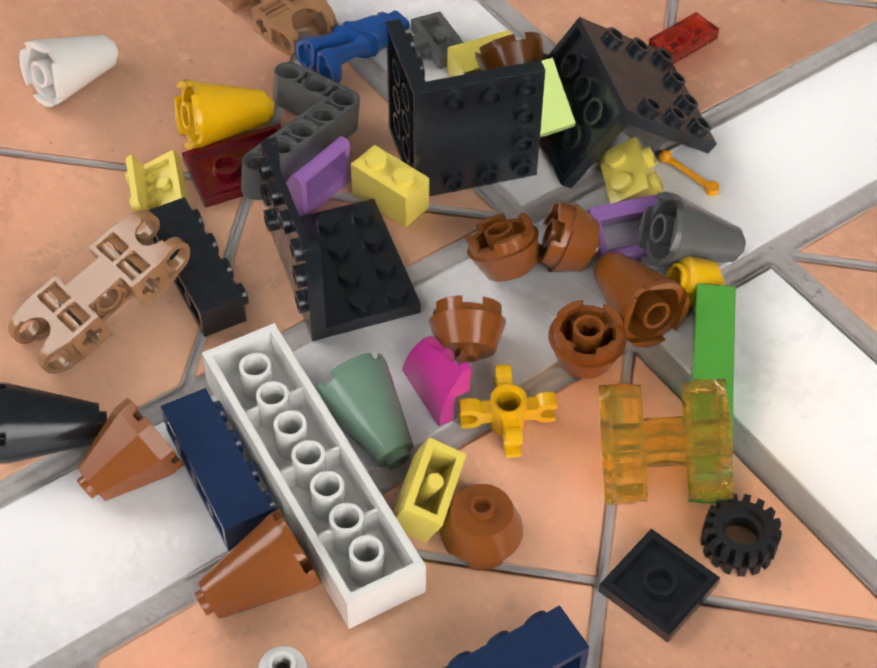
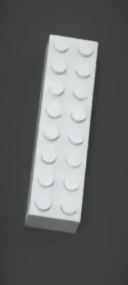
[202,323,426,629]

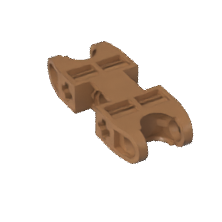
[219,0,337,55]
[8,210,191,374]

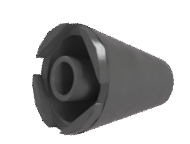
[638,191,746,267]

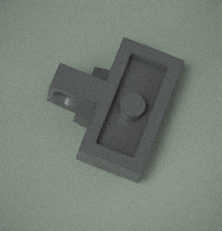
[410,11,464,69]

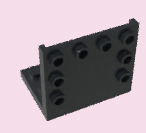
[540,17,717,189]
[386,19,545,197]
[257,137,421,341]

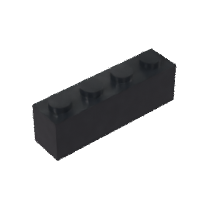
[145,197,249,337]

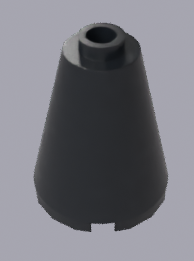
[0,382,107,464]

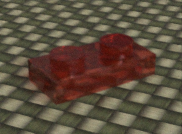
[648,12,719,64]

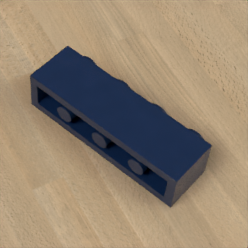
[160,388,277,552]
[444,605,590,668]

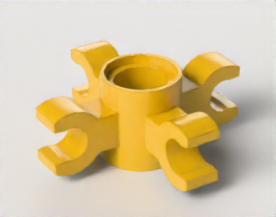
[459,364,558,458]

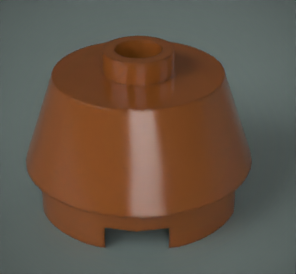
[537,202,600,272]
[466,213,539,282]
[429,295,506,363]
[548,300,627,378]
[439,484,523,570]

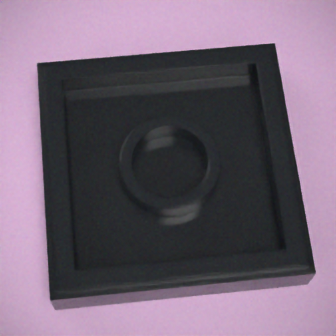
[598,529,720,643]

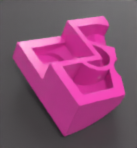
[402,335,472,426]

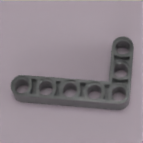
[241,62,360,200]

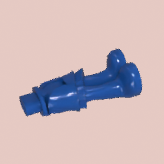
[296,10,410,83]

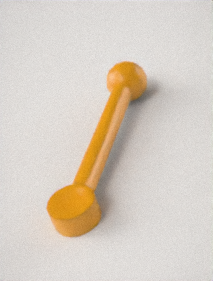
[658,149,719,196]

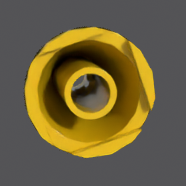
[174,79,274,150]

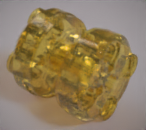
[599,378,734,505]

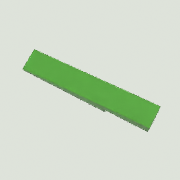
[688,284,736,504]

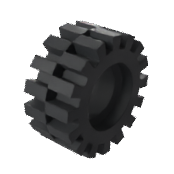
[700,493,782,577]

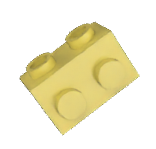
[599,136,664,204]
[125,150,189,212]

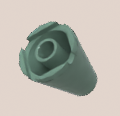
[315,353,414,469]

